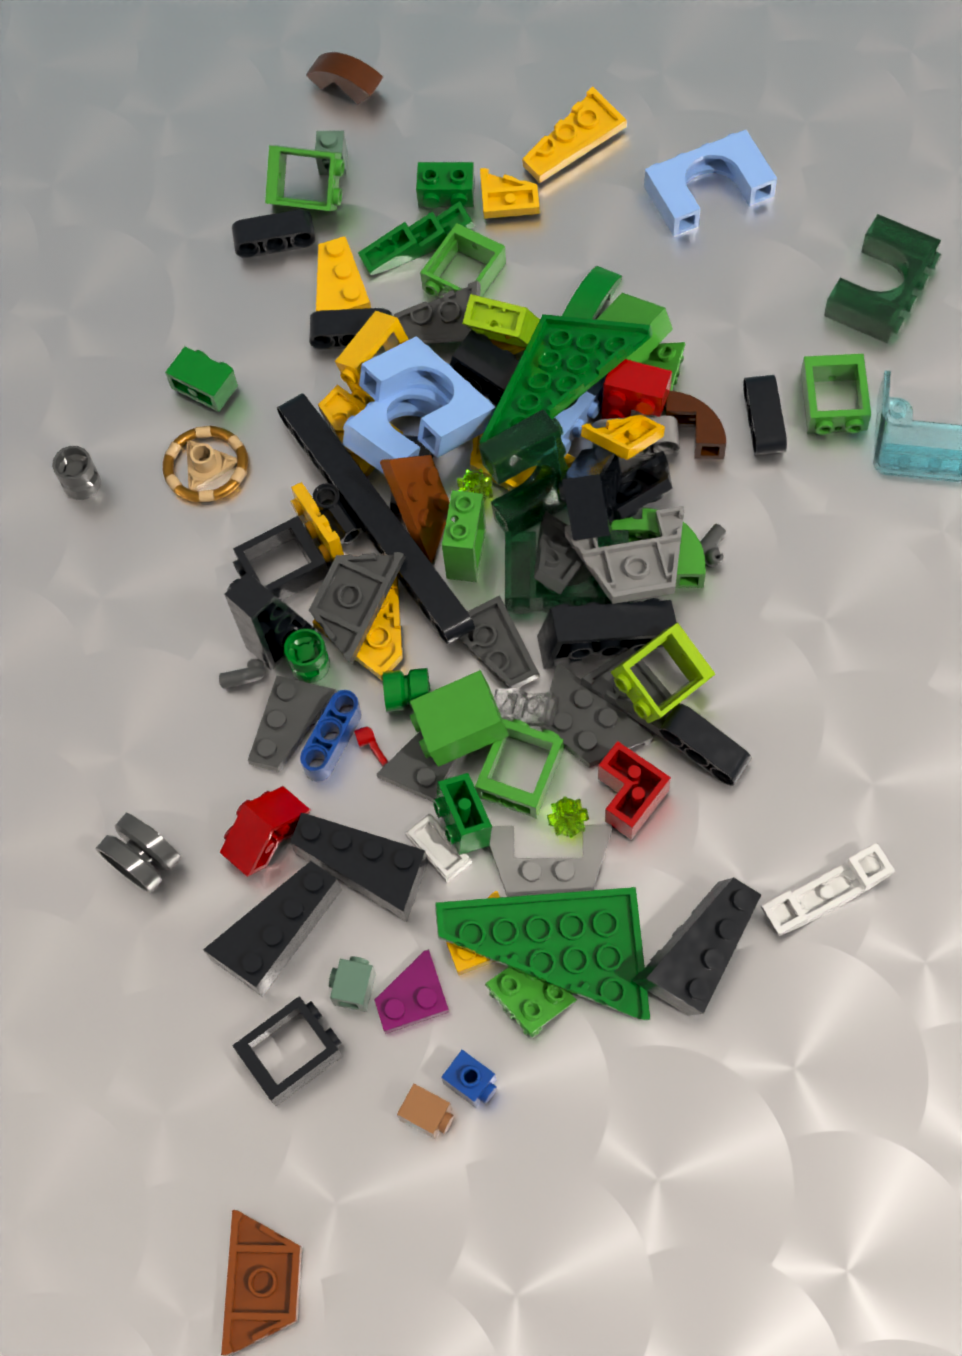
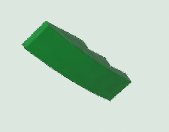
[358,201,476,276]

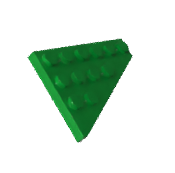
[479,314,653,454]
[435,887,650,1021]

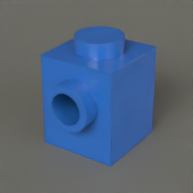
[441,1050,497,1108]

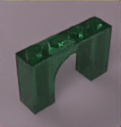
[824,214,942,343]
[479,409,569,539]
[505,530,629,614]

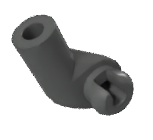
[700,524,726,567]
[219,659,266,688]

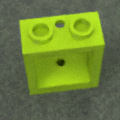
[462,294,540,348]
[610,622,715,723]

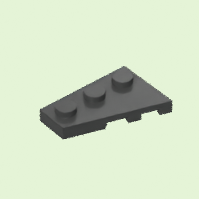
[394,280,481,344]
[534,511,584,595]
[459,595,541,691]
[580,647,673,739]
[247,675,337,772]
[377,731,457,802]

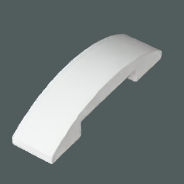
[761,843,895,936]

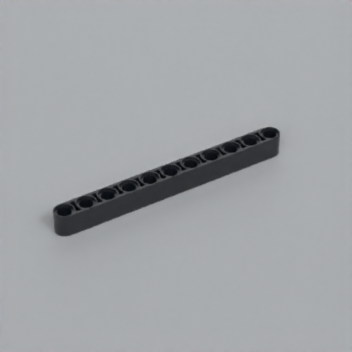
[277,393,475,645]

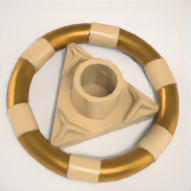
[163,426,248,503]

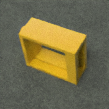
[335,311,409,404]

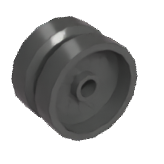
[95,812,181,894]

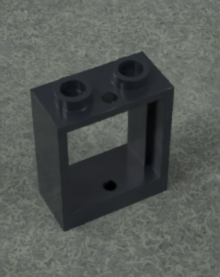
[233,516,328,600]
[232,996,343,1106]

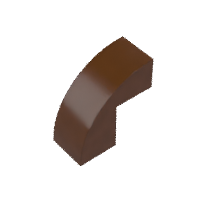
[306,52,383,105]
[665,391,726,459]

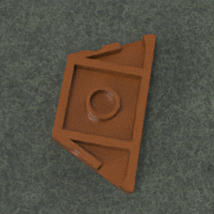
[380,455,450,563]
[221,1210,302,1356]

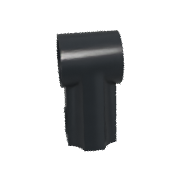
[313,483,363,545]

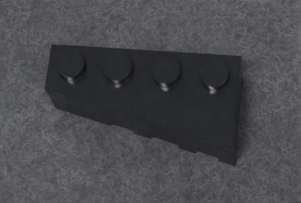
[449,329,519,407]
[559,447,622,541]
[224,572,315,670]
[537,598,677,669]
[290,813,428,922]
[203,861,342,997]
[632,877,761,1015]

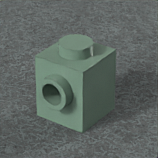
[315,131,348,175]
[329,956,376,1012]

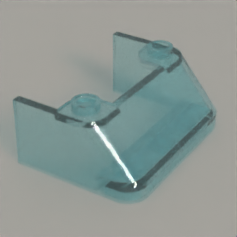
[873,371,962,482]

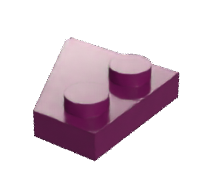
[374,949,450,1034]

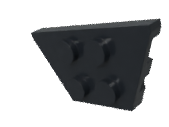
[609,451,673,520]

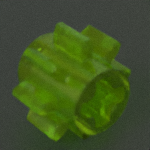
[457,468,493,501]
[547,796,589,838]

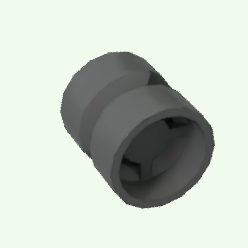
[52,446,101,500]

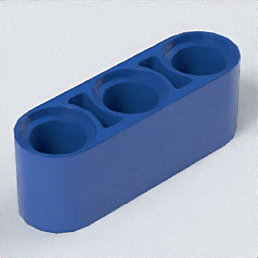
[300,690,362,782]

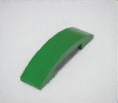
[562,266,622,319]

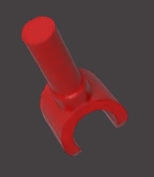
[354,727,388,767]

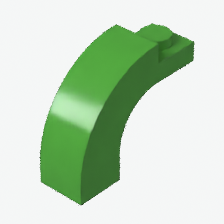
[611,508,706,588]

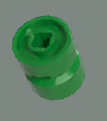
[284,629,330,683]
[383,668,430,712]

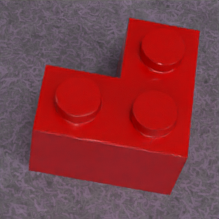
[602,359,672,419]
[598,741,671,840]
[220,786,311,877]

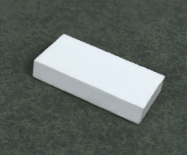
[405,813,472,883]

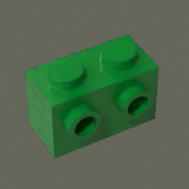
[416,162,475,208]
[165,346,238,412]
[433,773,492,855]

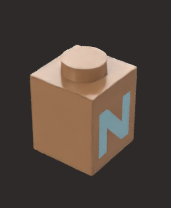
[397,1083,454,1140]

